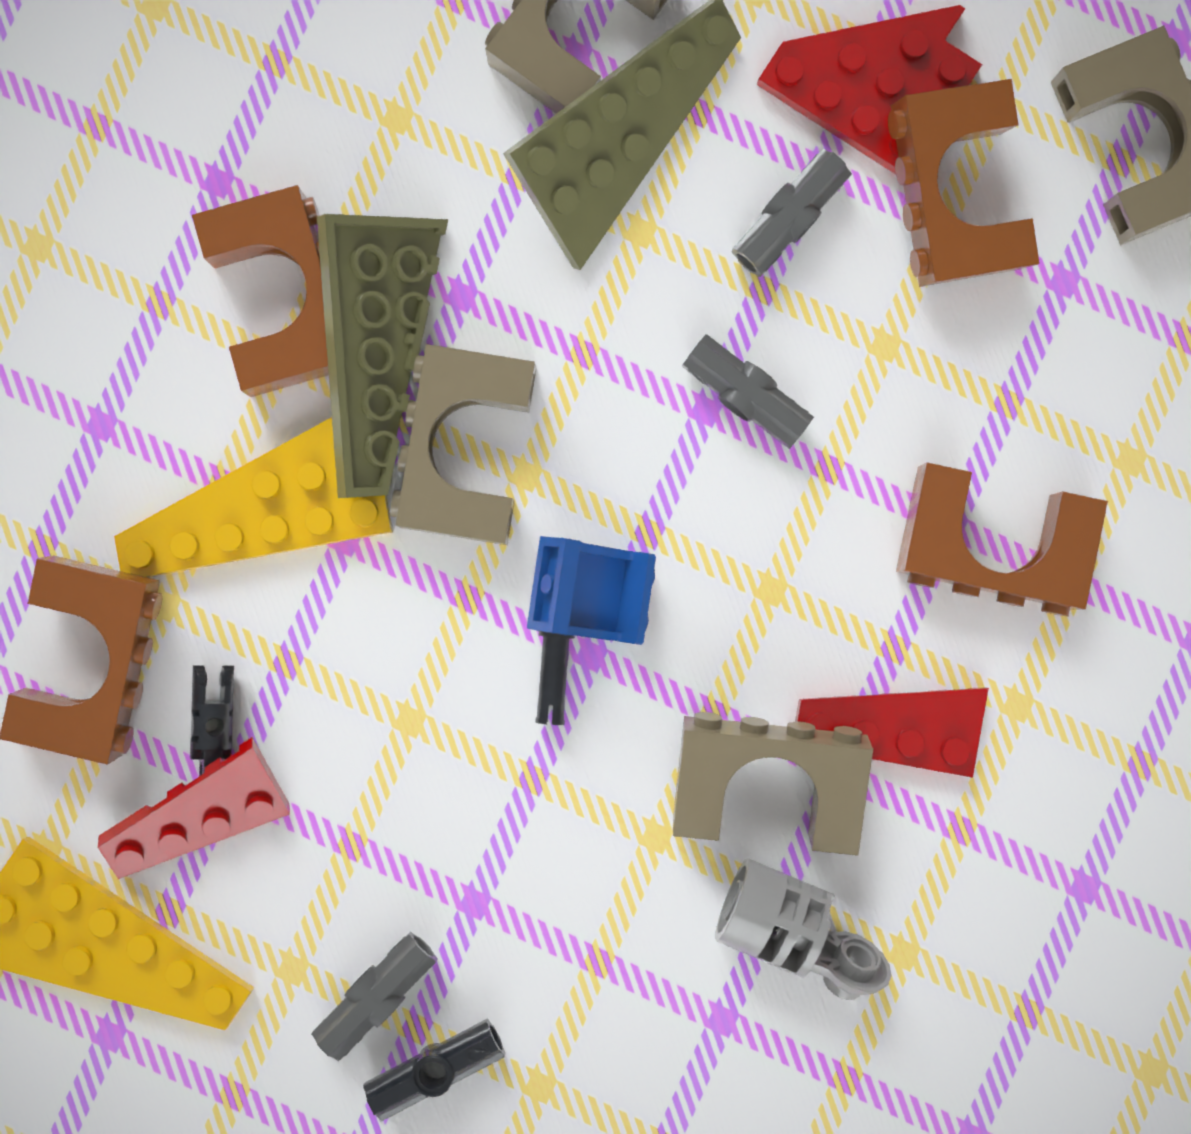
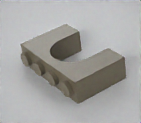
[485,0,668,114]
[1050,25,1191,246]
[390,344,537,546]
[672,712,873,856]

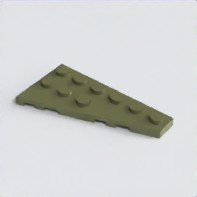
[503,0,742,270]
[317,214,449,498]

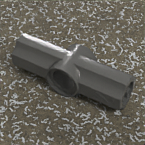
[731,148,852,277]
[682,334,814,449]
[311,931,438,1062]

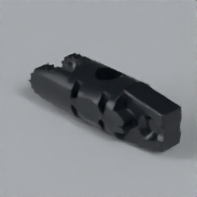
[190,665,234,776]

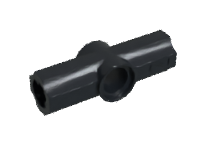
[363,1018,506,1122]

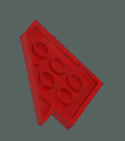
[756,5,983,175]

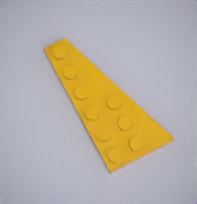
[114,417,393,578]
[0,837,254,1030]

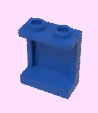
[526,536,656,645]

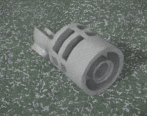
[714,858,892,1000]

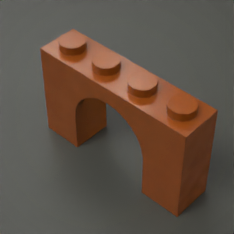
[888,79,1040,287]
[192,185,329,397]
[896,462,1108,617]
[0,555,162,765]

